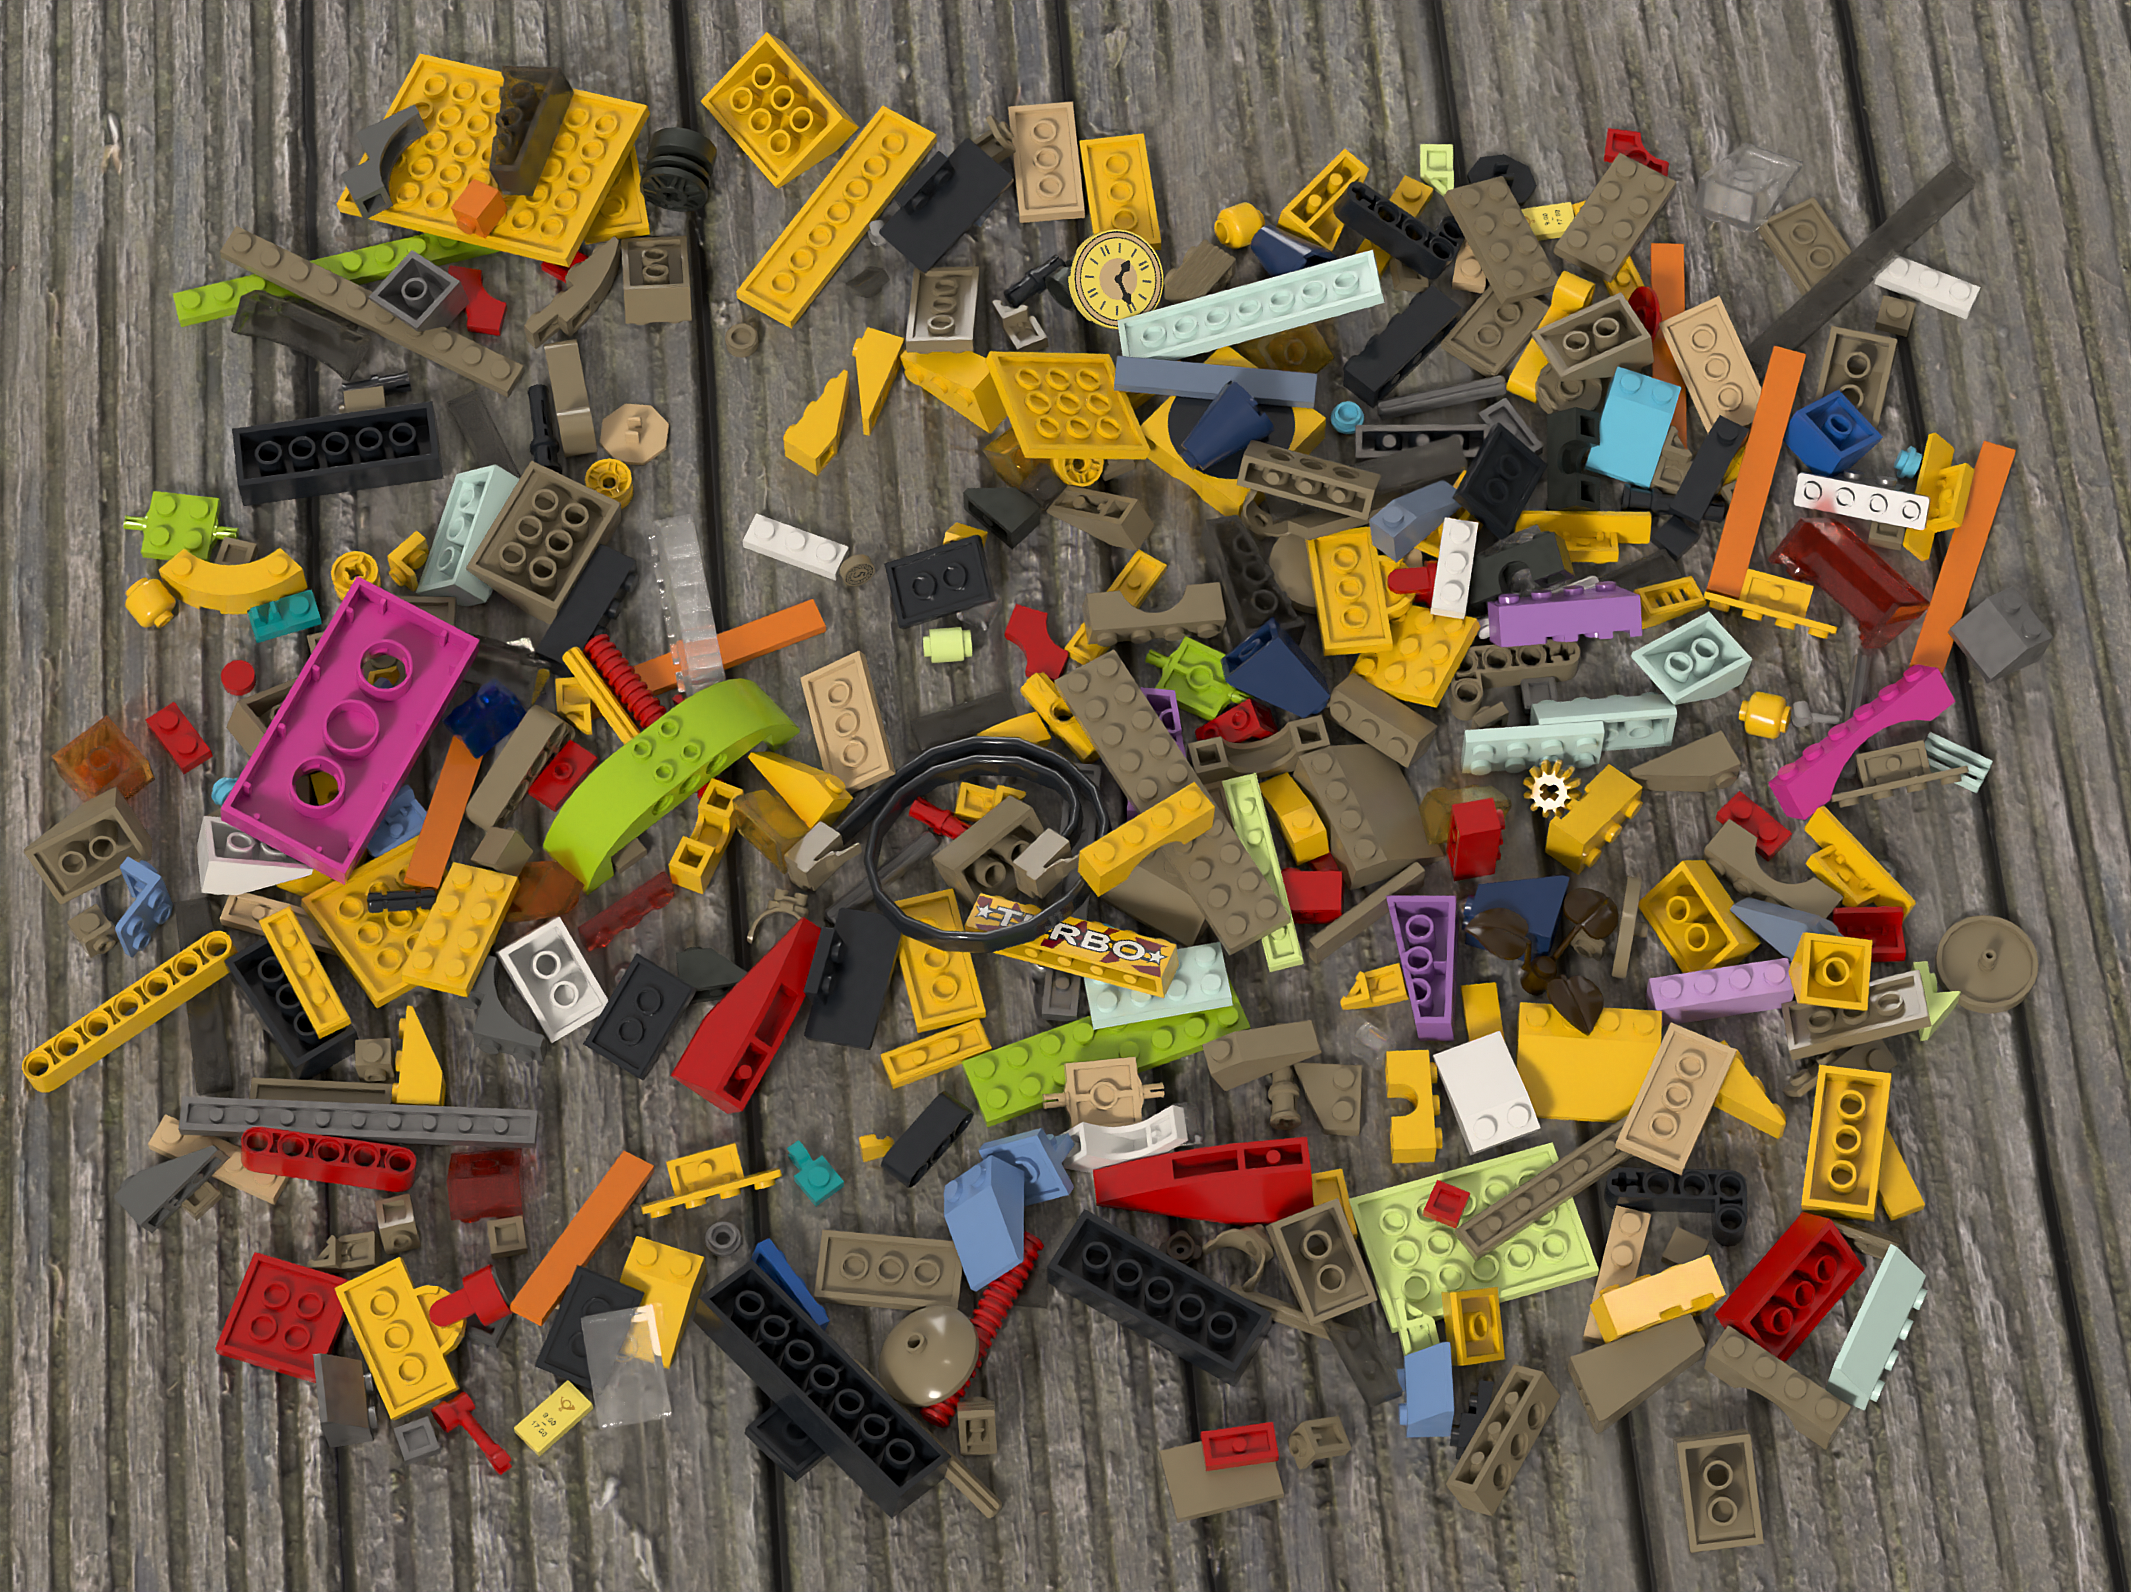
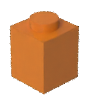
[451,179,508,239]

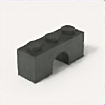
[1547,407,1600,511]
[1468,531,1575,612]

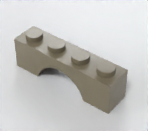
[1082,582,1226,647]
[1187,715,1330,785]
[1702,819,1843,921]
[1704,1325,1851,1450]

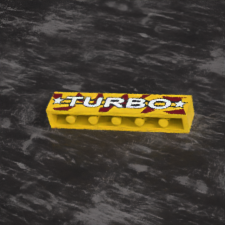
[965,893,1179,998]

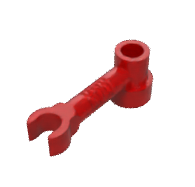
[431,1391,512,1475]

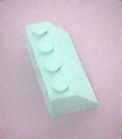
[416,464,519,607]
[1529,692,1677,751]
[1825,1244,1928,1411]

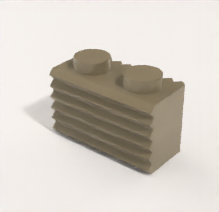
[1163,239,1236,305]

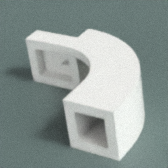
[1061,1105,1188,1173]

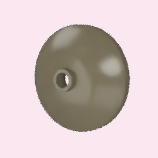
[878,1305,979,1407]

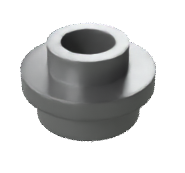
[705,1222,741,1257]

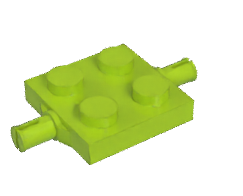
[124,491,239,562]
[1145,636,1255,722]

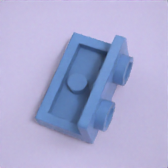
[366,784,427,859]

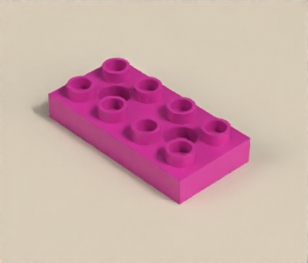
[221,576,480,885]

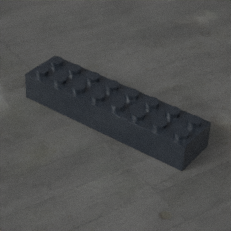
[693,1260,952,1519]

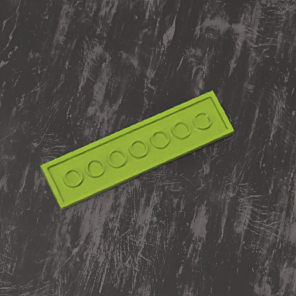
[962,975,1251,1128]

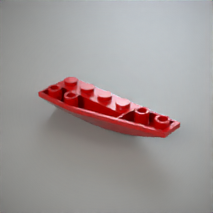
[670,917,821,1114]
[1093,1137,1314,1226]

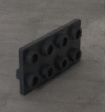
[879,138,1014,274]
[803,908,903,1050]

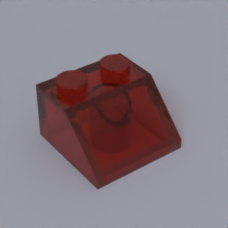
[447,1148,524,1223]

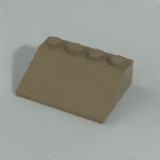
[466,460,621,625]
[1293,744,1444,891]

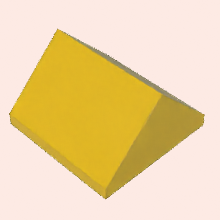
[1788,932,1872,1011]
[1441,1287,1505,1366]

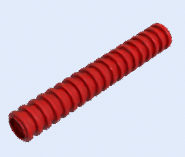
[583,634,724,800]
[920,1231,1044,1428]

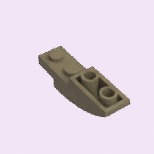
[524,236,622,349]

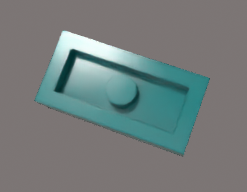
[247,589,322,643]

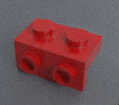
[1831,906,1906,962]

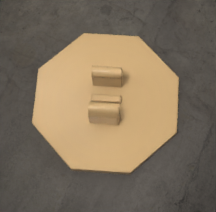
[600,404,669,465]

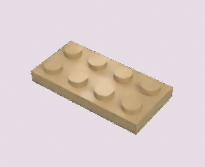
[1008,101,1085,223]
[1659,296,1761,433]
[800,651,896,794]
[1615,1023,1737,1175]

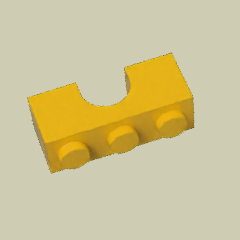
[669,778,746,894]
[1385,1050,1442,1164]

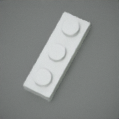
[1875,252,1981,320]
[743,514,849,581]
[1430,517,1478,619]

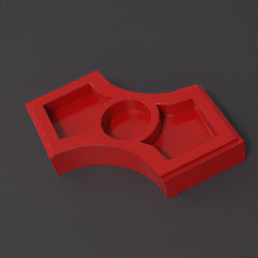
[1604,128,1669,177]
[448,265,507,336]
[1005,604,1069,684]

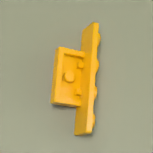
[1903,432,1975,561]
[1515,511,1652,564]
[1703,569,1838,639]
[1804,806,1916,923]
[640,1142,782,1218]

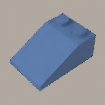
[944,1155,1024,1292]

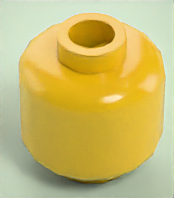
[1214,202,1265,249]
[125,577,176,628]
[1739,691,1792,739]

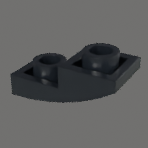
[1450,1380,1494,1460]

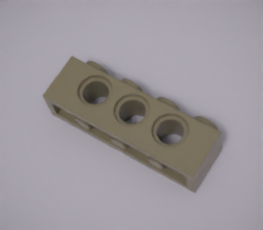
[1237,440,1382,520]
[1446,1364,1560,1516]

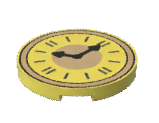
[1068,229,1163,329]

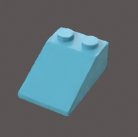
[1584,366,1681,489]

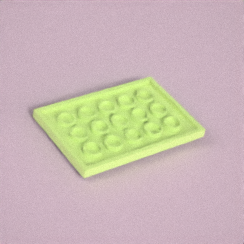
[1348,1142,1599,1333]

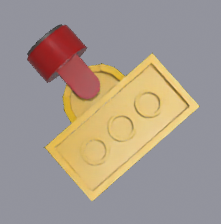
[1305,527,1438,656]
[334,1257,514,1420]

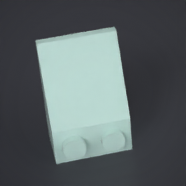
[1631,612,1752,705]

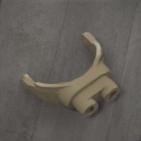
[1238,489,1291,540]
[747,888,809,944]
[1202,1223,1275,1292]

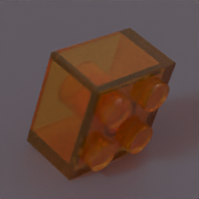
[52,715,155,803]

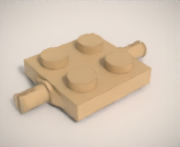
[1043,1057,1164,1129]

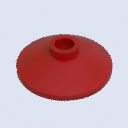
[1628,286,1662,344]

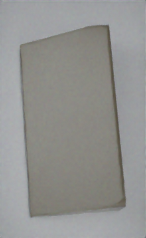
[1831,1217,1901,1260]

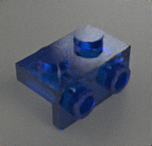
[442,678,526,759]

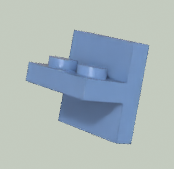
[978,1128,1075,1206]

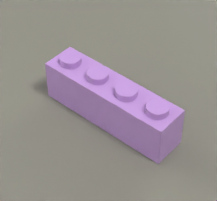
[1645,958,1794,1026]

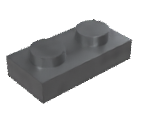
[1477,398,1543,456]

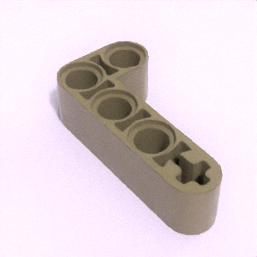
[544,339,598,458]
[1447,639,1580,721]
[464,705,576,832]

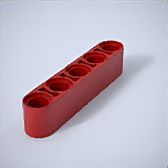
[241,1127,416,1192]

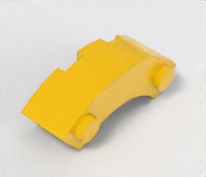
[159,548,308,615]

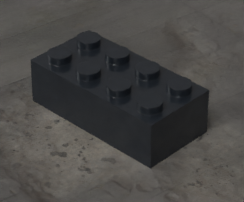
[224,936,359,1080]

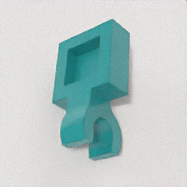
[787,1140,844,1207]

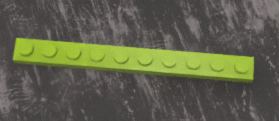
[173,233,500,327]

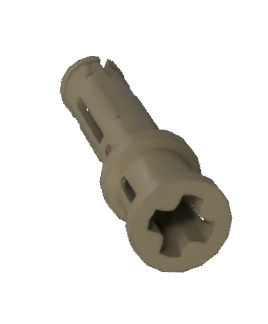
[1268,1023,1302,1130]

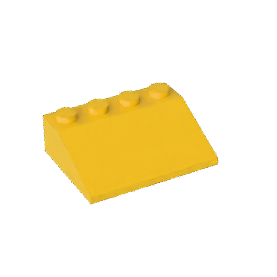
[701,32,859,189]
[1515,1002,1662,1123]

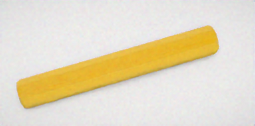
[562,646,641,745]

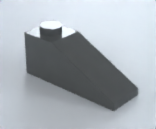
[113,1145,230,1233]

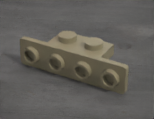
[1830,740,1969,808]
[1782,1039,1897,1097]

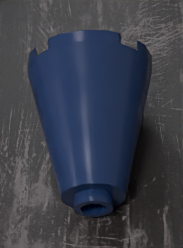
[1251,225,1337,278]
[1180,380,1275,471]

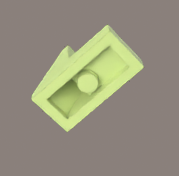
[1911,961,1961,1041]

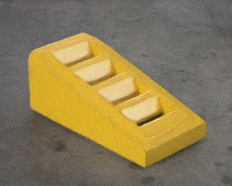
[1633,576,1707,629]

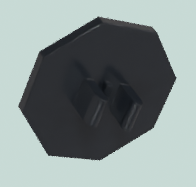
[1467,154,1537,206]

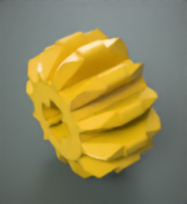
[1523,759,1582,818]

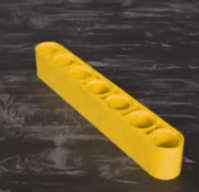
[22,931,238,1093]

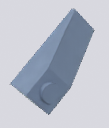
[1369,480,1462,563]
[1730,897,1844,962]

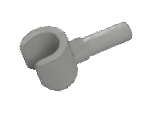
[868,220,887,246]
[1791,701,1840,727]

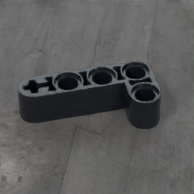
[1333,181,1465,279]
[1603,1167,1748,1247]

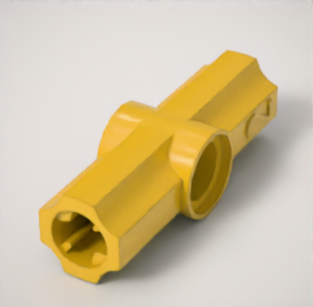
[1020,672,1100,764]

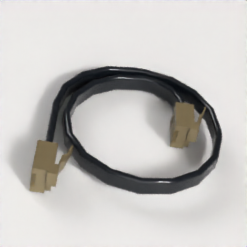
[784,736,1112,953]

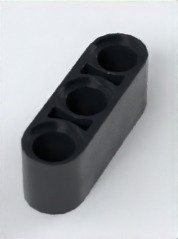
[881,1091,974,1188]

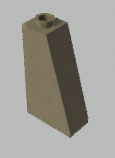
[1567,1313,1708,1434]

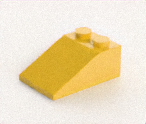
[619,1236,707,1369]

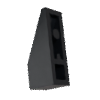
[1669,415,1750,525]

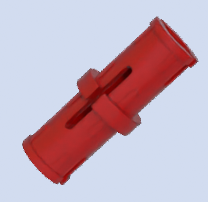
[909,796,971,840]

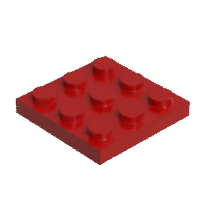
[215,1252,350,1383]

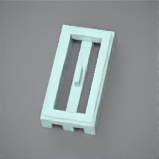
[1924,732,1993,793]

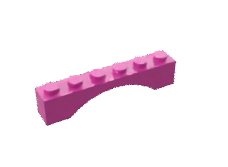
[1768,664,1956,820]

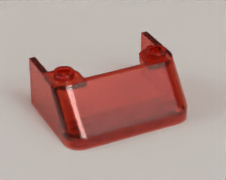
[1767,518,1930,649]

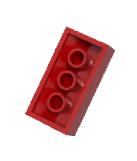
[1714,1212,1865,1363]

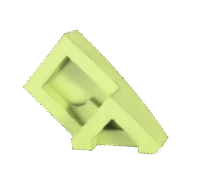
[1420,144,1454,197]
[1393,1297,1440,1356]

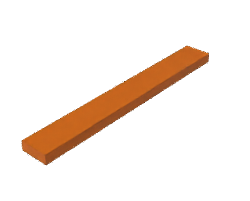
[1650,243,1687,476]
[1706,345,1806,600]
[1909,441,2016,676]
[571,599,826,727]

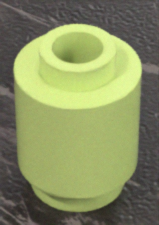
[923,627,972,663]

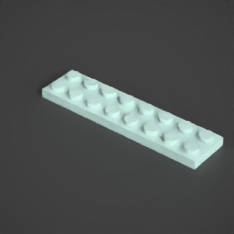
[1117,250,1385,361]

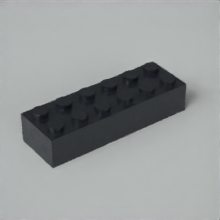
[232,401,444,506]
[1047,1209,1272,1387]

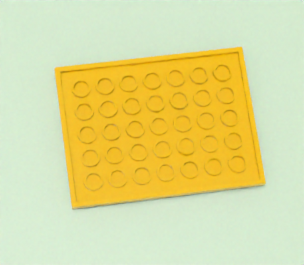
[336,53,650,267]

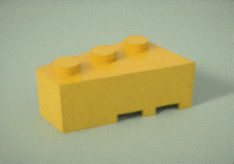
[1276,149,1369,253]
[900,350,1008,434]
[1545,764,1643,875]
[1590,1255,1726,1344]

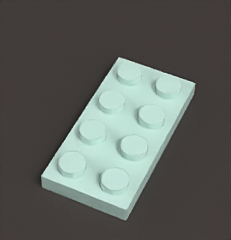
[1461,721,1605,775]
[1083,942,1233,1030]

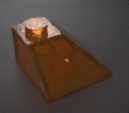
[503,861,584,923]

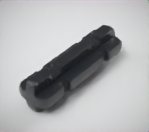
[367,888,436,913]

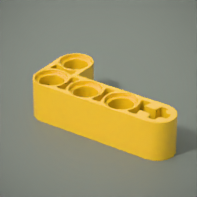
[1506,271,1595,404]

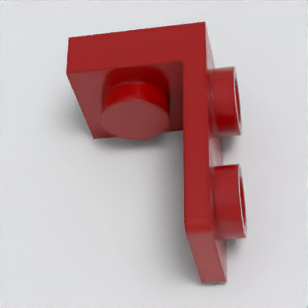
[1195,698,1278,743]

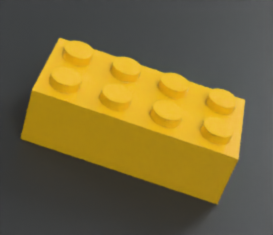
[1801,1065,1892,1222]

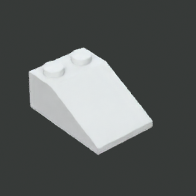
[196,816,313,895]
[495,917,608,1043]
[1433,1031,1541,1156]

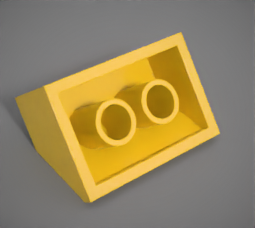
[1638,860,1761,973]

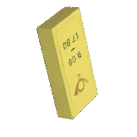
[1521,202,1575,241]
[514,1380,593,1457]

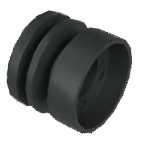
[639,127,717,212]

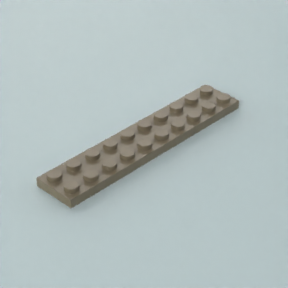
[1054,649,1290,956]

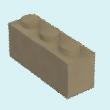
[1323,673,1438,768]

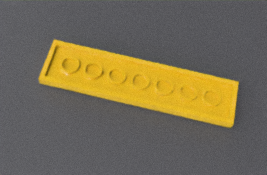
[736,105,937,329]

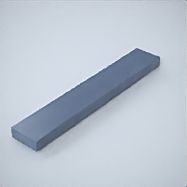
[1114,356,1317,409]

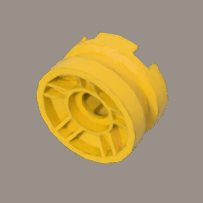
[585,458,634,509]
[1050,458,1104,487]
[331,551,382,601]

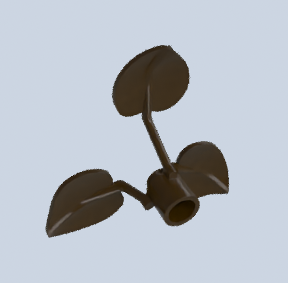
[1464,888,1619,1036]

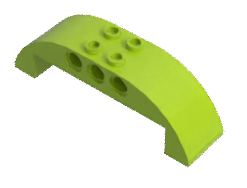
[543,678,800,896]

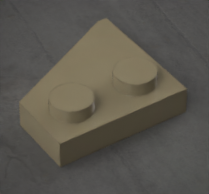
[1293,1062,1362,1136]

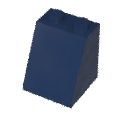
[1220,617,1331,718]
[1461,875,1570,961]

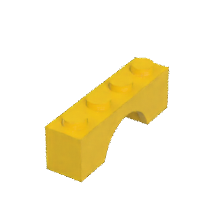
[1078,782,1215,897]

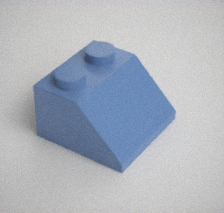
[1397,1342,1454,1438]

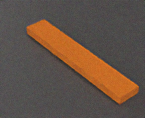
[403,709,495,893]
[510,1150,654,1327]

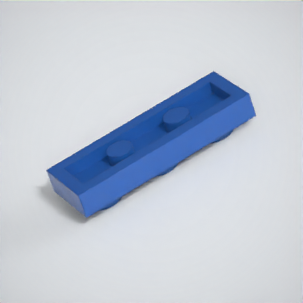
[750,1238,830,1331]

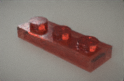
[578,871,674,952]

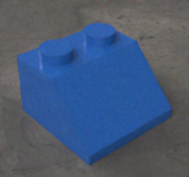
[1783,390,1883,478]

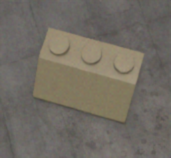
[932,796,1045,911]
[1102,848,1209,948]

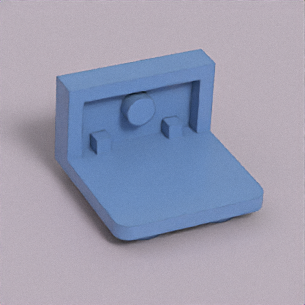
[115,857,173,957]

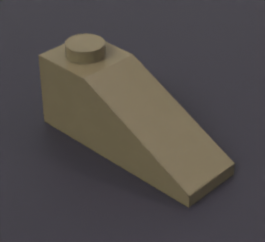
[1045,484,1155,551]
[1628,730,1741,792]
[1202,1020,1322,1091]
[957,1397,997,1456]

